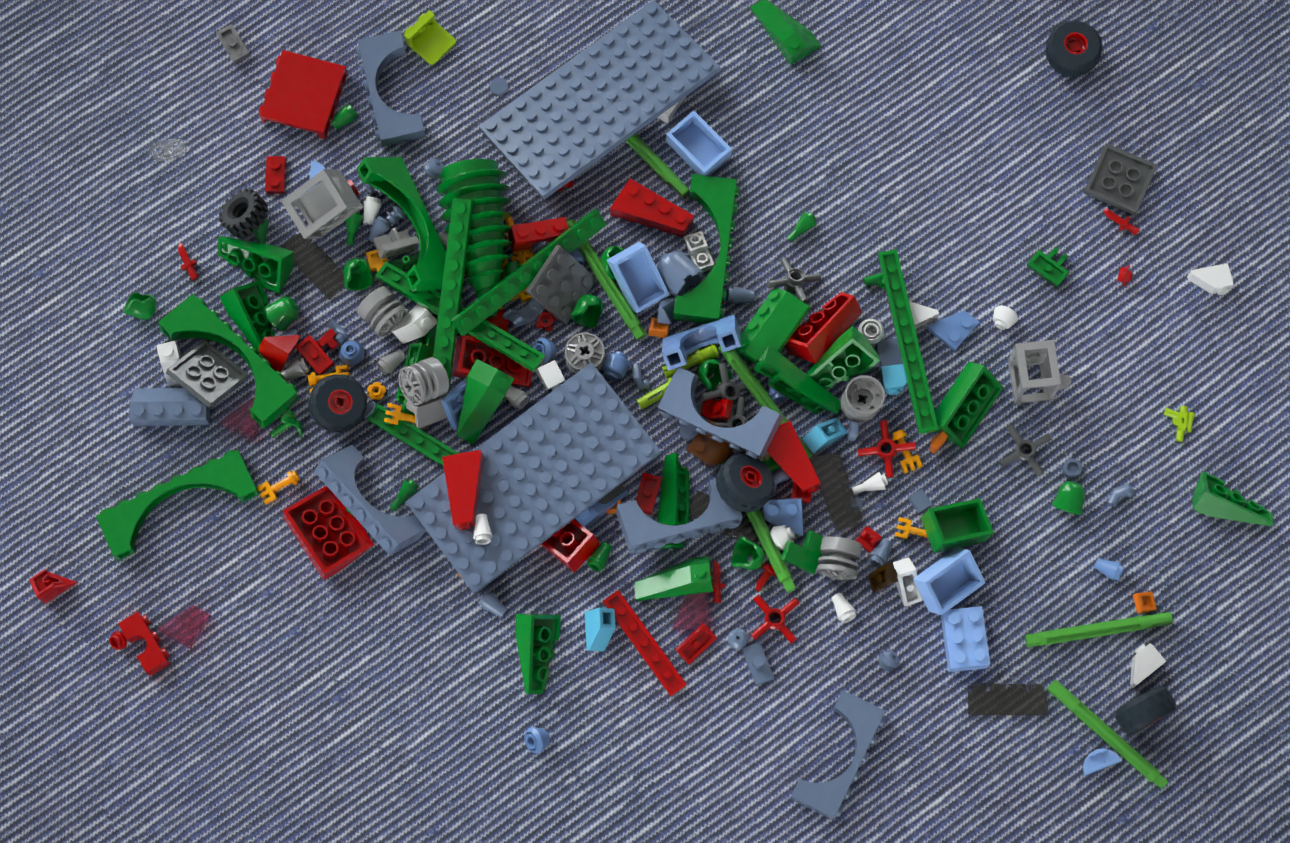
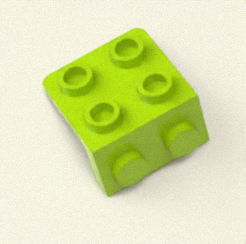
[404,10,456,65]

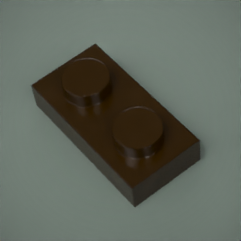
[868,563,898,593]

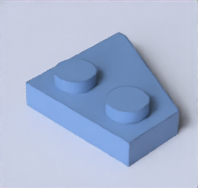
[926,310,979,352]
[441,378,467,431]
[763,498,804,536]

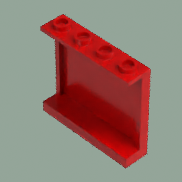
[259,50,348,140]

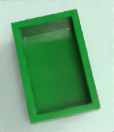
[921,498,994,553]

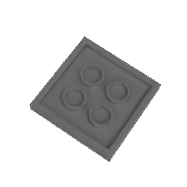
[1084,143,1158,215]
[526,245,597,325]
[166,340,248,408]

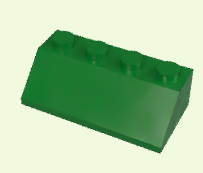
[735,288,811,364]
[935,361,1004,449]

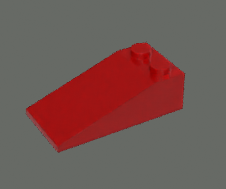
[451,335,532,388]
[540,520,600,573]

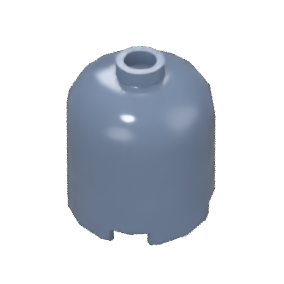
[657,251,704,297]

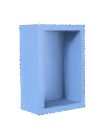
[666,111,732,176]
[607,242,670,313]
[913,547,985,615]
[940,606,990,672]

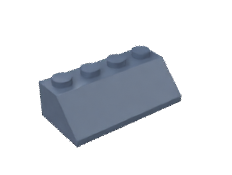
[129,388,211,426]

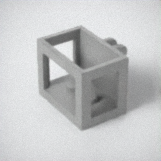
[281,169,363,239]
[1008,340,1072,404]

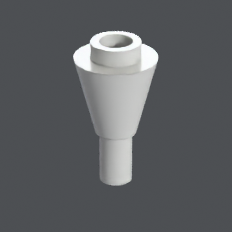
[852,471,888,495]

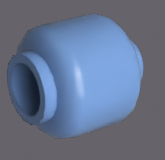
[602,351,630,381]

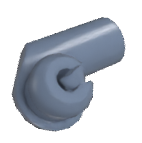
[326,319,348,344]
[631,363,650,391]
[772,469,789,494]
[1107,484,1134,507]

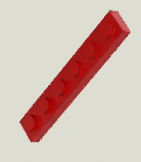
[602,590,687,697]

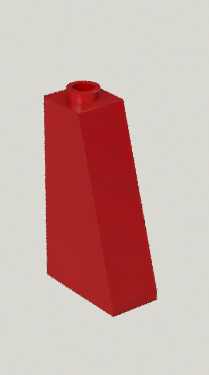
[767,420,822,494]
[442,450,484,530]

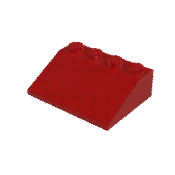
[283,486,374,580]

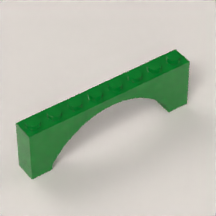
[357,157,446,291]
[673,174,740,324]
[158,294,298,429]
[96,450,259,561]

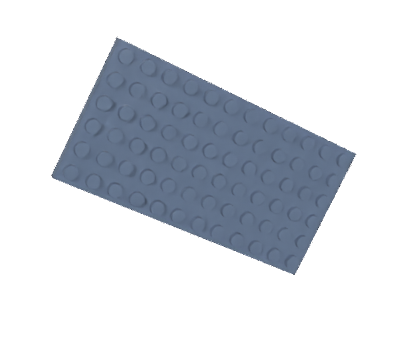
[479,0,721,200]
[406,362,661,594]

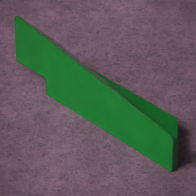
[396,328,436,416]
[754,346,841,414]
[657,453,689,549]

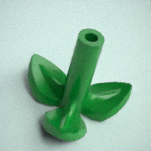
[390,253,419,273]
[270,408,302,438]

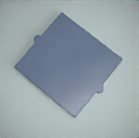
[876,338,902,367]

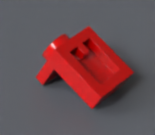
[700,399,733,421]

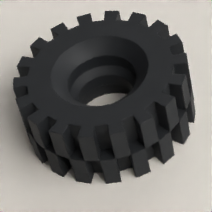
[219,188,268,238]

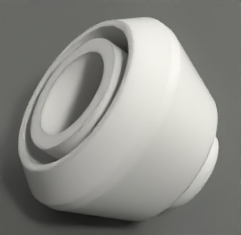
[993,305,1018,330]
[858,319,884,344]
[771,525,795,551]

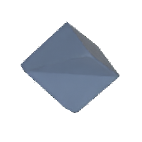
[657,297,675,324]

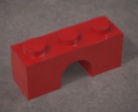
[508,217,569,252]
[118,611,170,676]

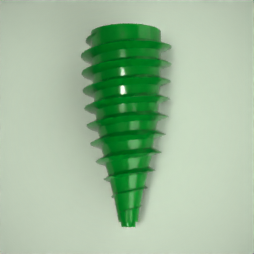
[436,159,512,318]

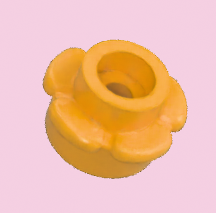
[367,382,386,400]

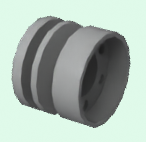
[357,286,408,337]
[565,332,605,376]
[399,357,449,405]
[840,375,885,423]
[816,537,862,580]

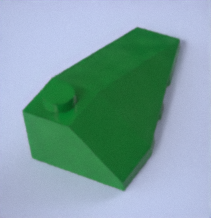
[750,0,821,65]
[217,236,294,293]
[220,280,275,358]
[807,326,880,390]
[456,359,514,444]
[1192,471,1274,526]
[634,556,713,601]
[515,614,561,694]

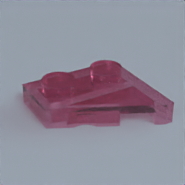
[219,398,261,441]
[673,592,711,630]
[158,605,211,649]

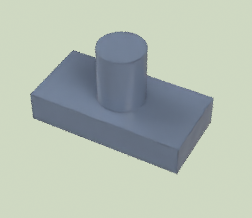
[741,642,774,686]

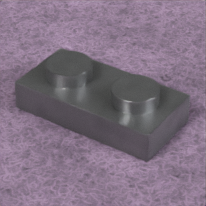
[216,24,250,64]

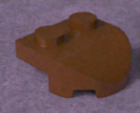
[686,419,732,467]

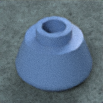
[532,338,557,364]
[339,340,365,366]
[524,727,550,754]

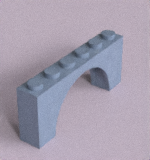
[356,30,426,147]
[658,367,783,459]
[314,445,426,556]
[616,479,743,554]
[790,690,887,820]

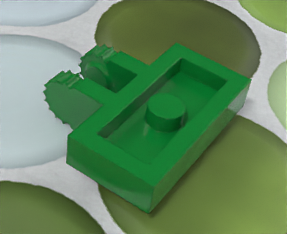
[1027,247,1069,288]

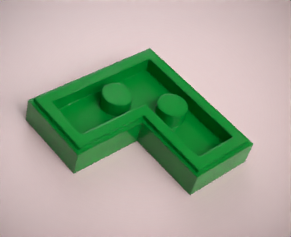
[781,531,823,574]

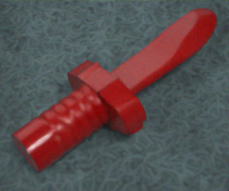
[1104,208,1140,236]
[178,243,199,281]
[713,561,726,603]
[756,563,776,592]

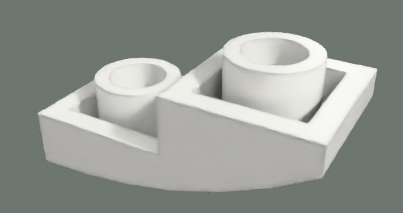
[684,231,715,272]

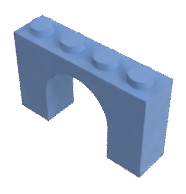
[662,315,741,370]

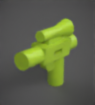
[1163,406,1195,442]

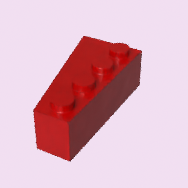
[610,178,694,238]
[785,292,862,363]

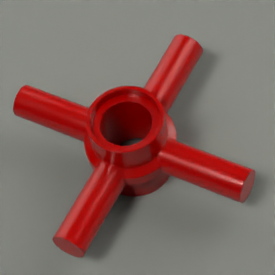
[858,420,916,478]
[750,594,800,644]

